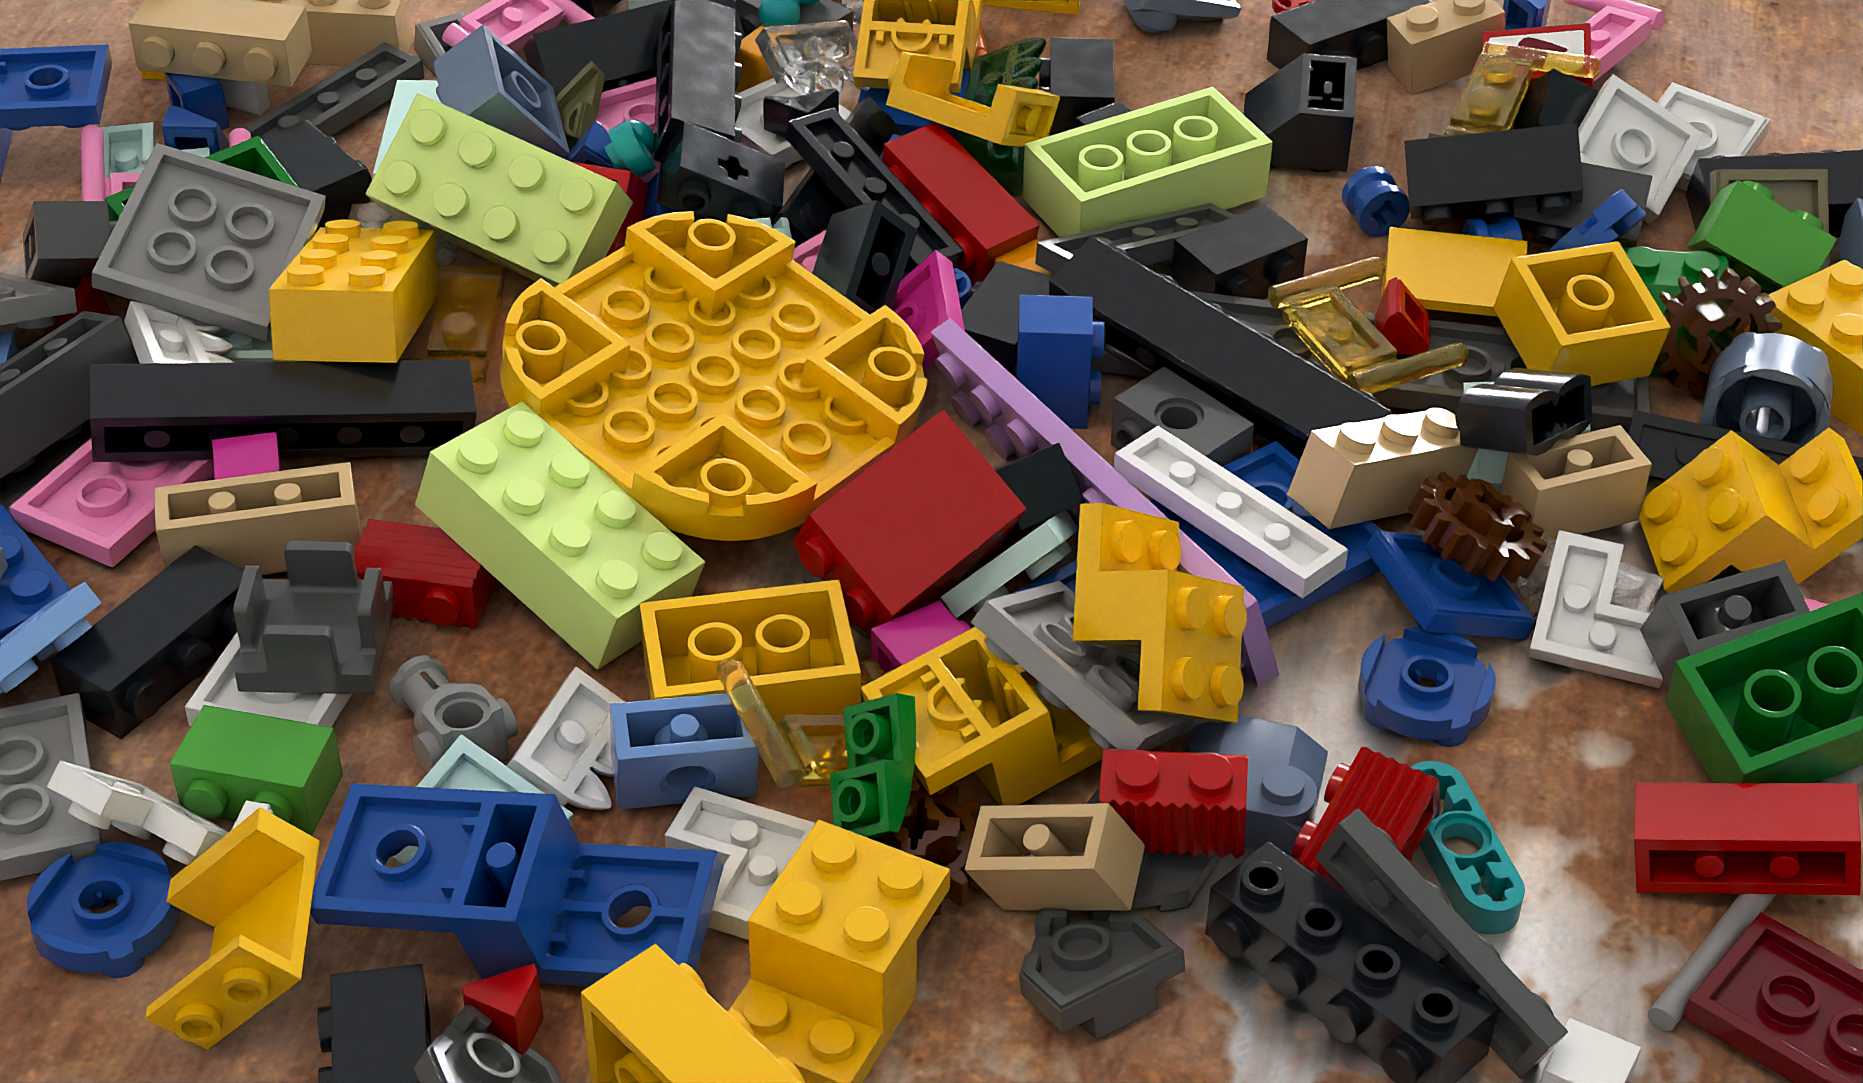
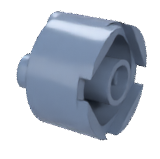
[1701,332,1834,445]

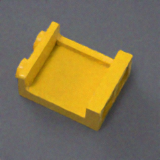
[886,51,1060,147]

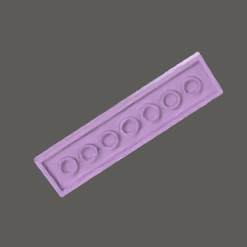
[931,318,1279,685]

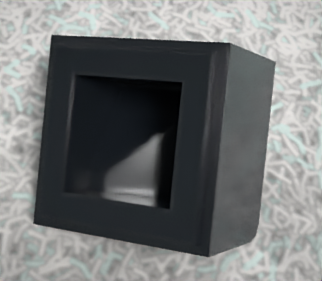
[763,88,839,138]

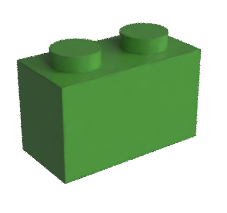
[1687,180,1837,294]
[170,705,343,835]

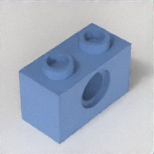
[610,691,759,810]

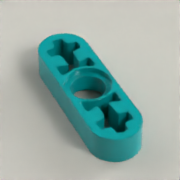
[1411,761,1525,934]

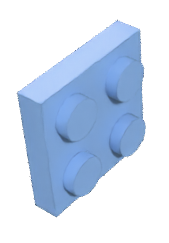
[0,582,102,694]

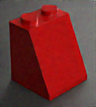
[792,409,1027,639]

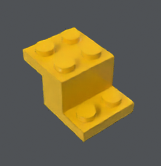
[853,0,983,93]
[1639,427,1863,593]
[1072,503,1247,723]
[861,627,1103,806]
[730,819,950,1083]

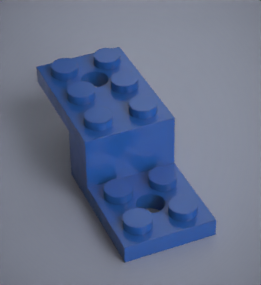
[0,44,112,182]
[310,783,724,987]

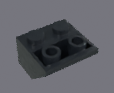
[1243,53,1357,172]

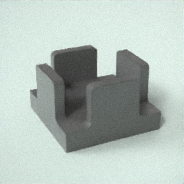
[233,541,395,694]

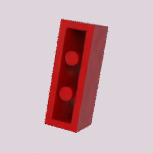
[882,122,1040,284]
[1634,783,1861,896]

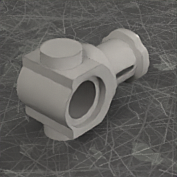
[389,655,518,773]

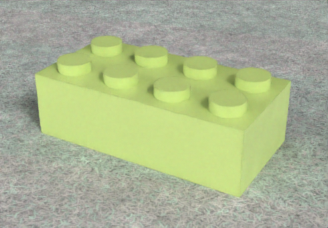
[1022,87,1273,237]
[365,93,633,287]
[415,401,705,670]

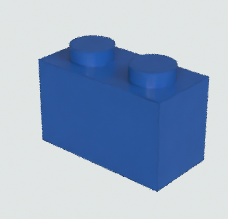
[1016,295,1104,429]

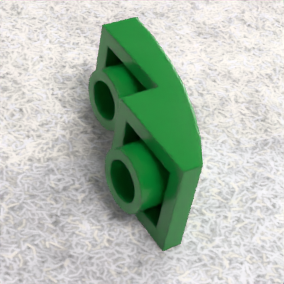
[830,693,916,839]

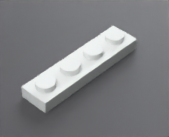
[1114,426,1348,599]

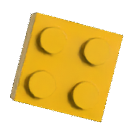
[1493,241,1671,386]

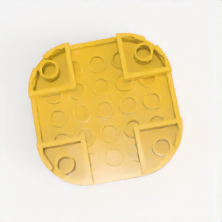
[500,211,928,541]

